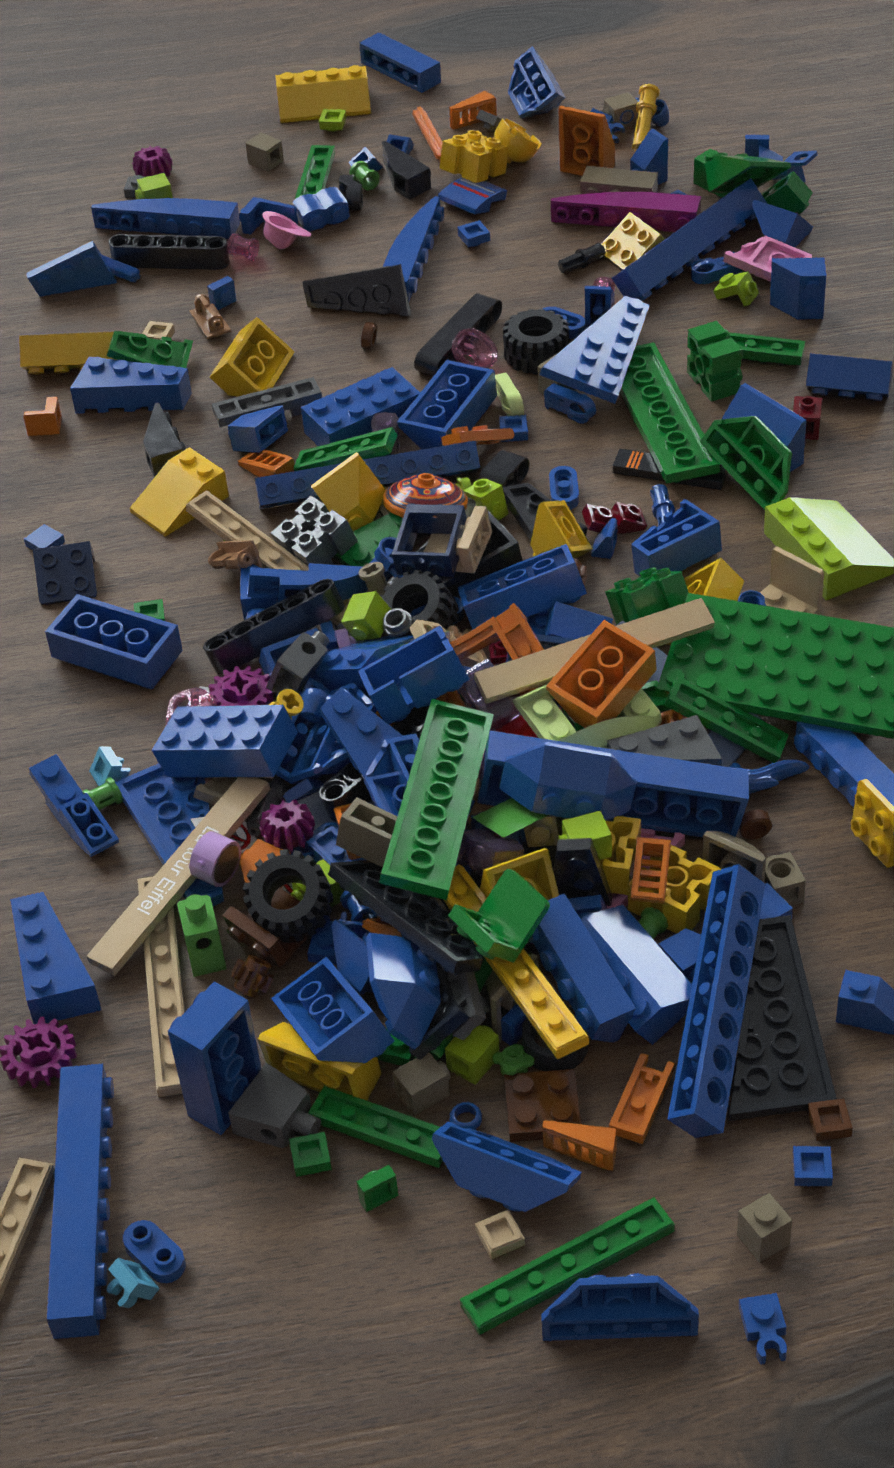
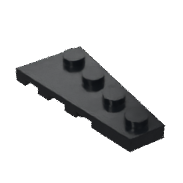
[302,264,411,316]

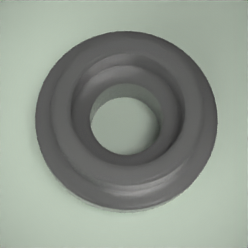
[383,608,413,637]

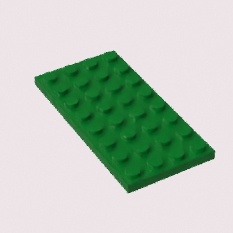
[657,593,894,739]

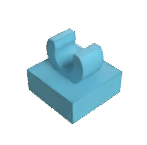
[89,747,131,786]
[107,1258,160,1308]

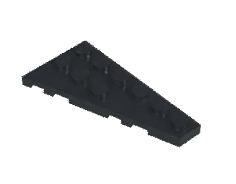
[328,860,483,975]
[729,915,837,1121]

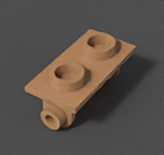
[189,294,231,339]
[208,540,263,569]

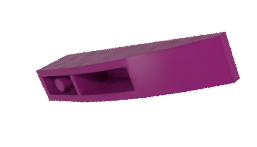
[550,192,701,232]

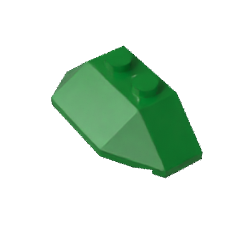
[700,416,792,510]

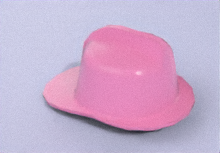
[262,211,311,249]

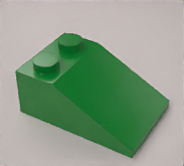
[704,153,791,193]

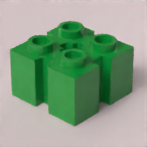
[687,321,744,402]
[605,567,689,625]

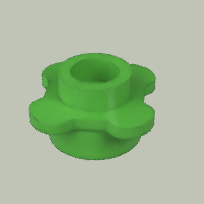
[493,1044,535,1075]

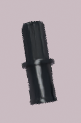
[558,243,606,273]

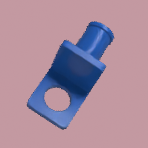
[772,151,818,183]

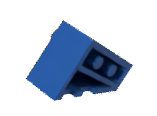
[631,499,722,576]

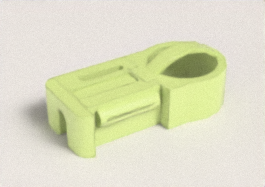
[495,372,524,416]

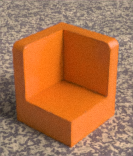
[23,397,62,436]

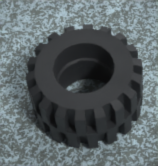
[503,309,569,374]
[380,570,459,635]
[243,850,333,942]

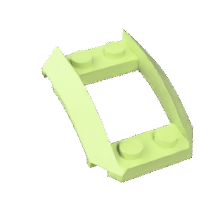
[513,684,662,748]

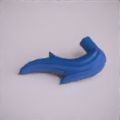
[729,760,810,794]

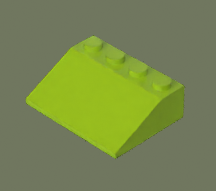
[764,497,894,600]

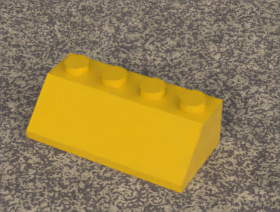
[276,65,371,123]
[19,332,116,374]

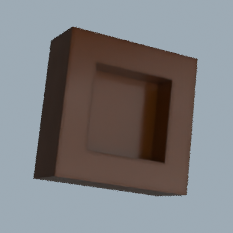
[808,1098,853,1141]

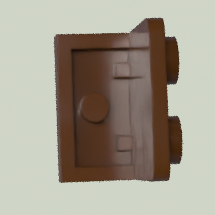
[222,888,319,968]

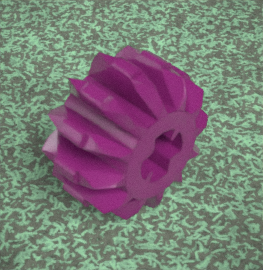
[132,146,173,177]
[259,799,315,852]

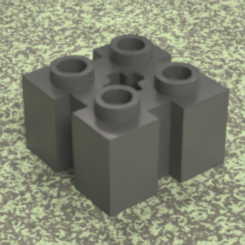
[270,496,358,566]

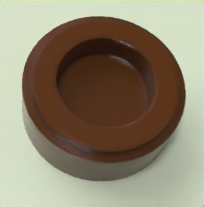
[361,322,377,349]
[739,810,772,839]

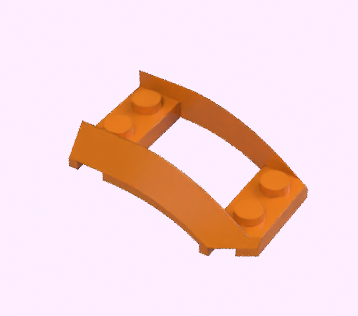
[436,603,548,722]

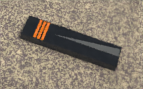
[613,448,728,490]

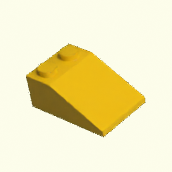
[130,447,229,537]

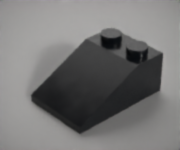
[416,511,523,588]

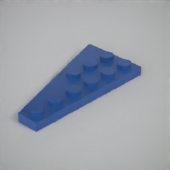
[115,763,224,906]

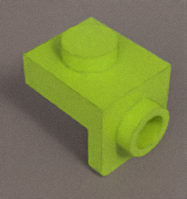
[713,271,759,306]
[464,479,509,521]

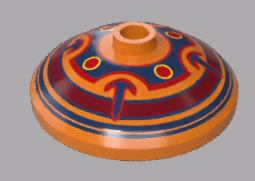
[383,473,468,518]

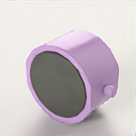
[189,831,241,887]

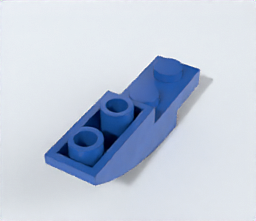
[247,563,365,603]
[29,754,119,857]

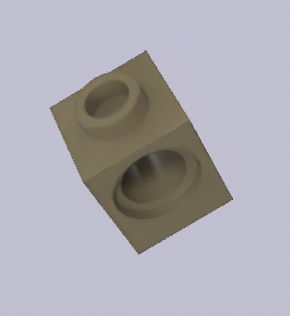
[765,852,806,906]

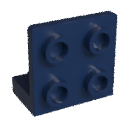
[33,541,97,605]

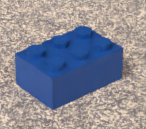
[358,626,470,724]

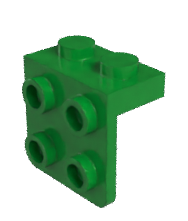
[448,869,550,963]

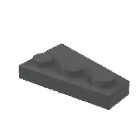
[607,715,722,766]

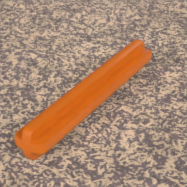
[412,107,442,162]

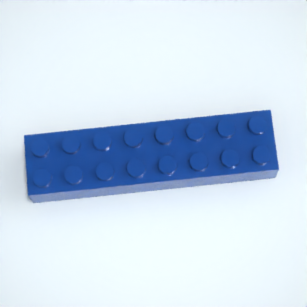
[477,731,749,837]

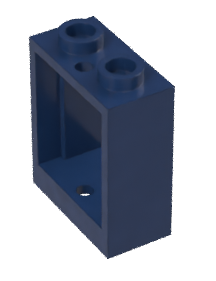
[392,504,467,577]

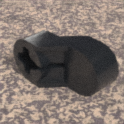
[339,174,363,210]

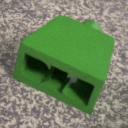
[177,894,226,977]

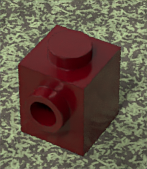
[793,396,822,440]

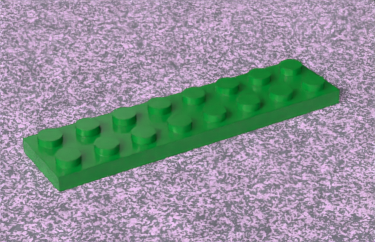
[620,342,720,484]
[379,699,494,900]

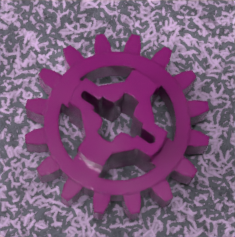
[208,666,275,706]
[0,1017,77,1088]

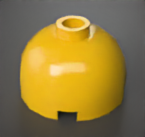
[494,118,542,164]

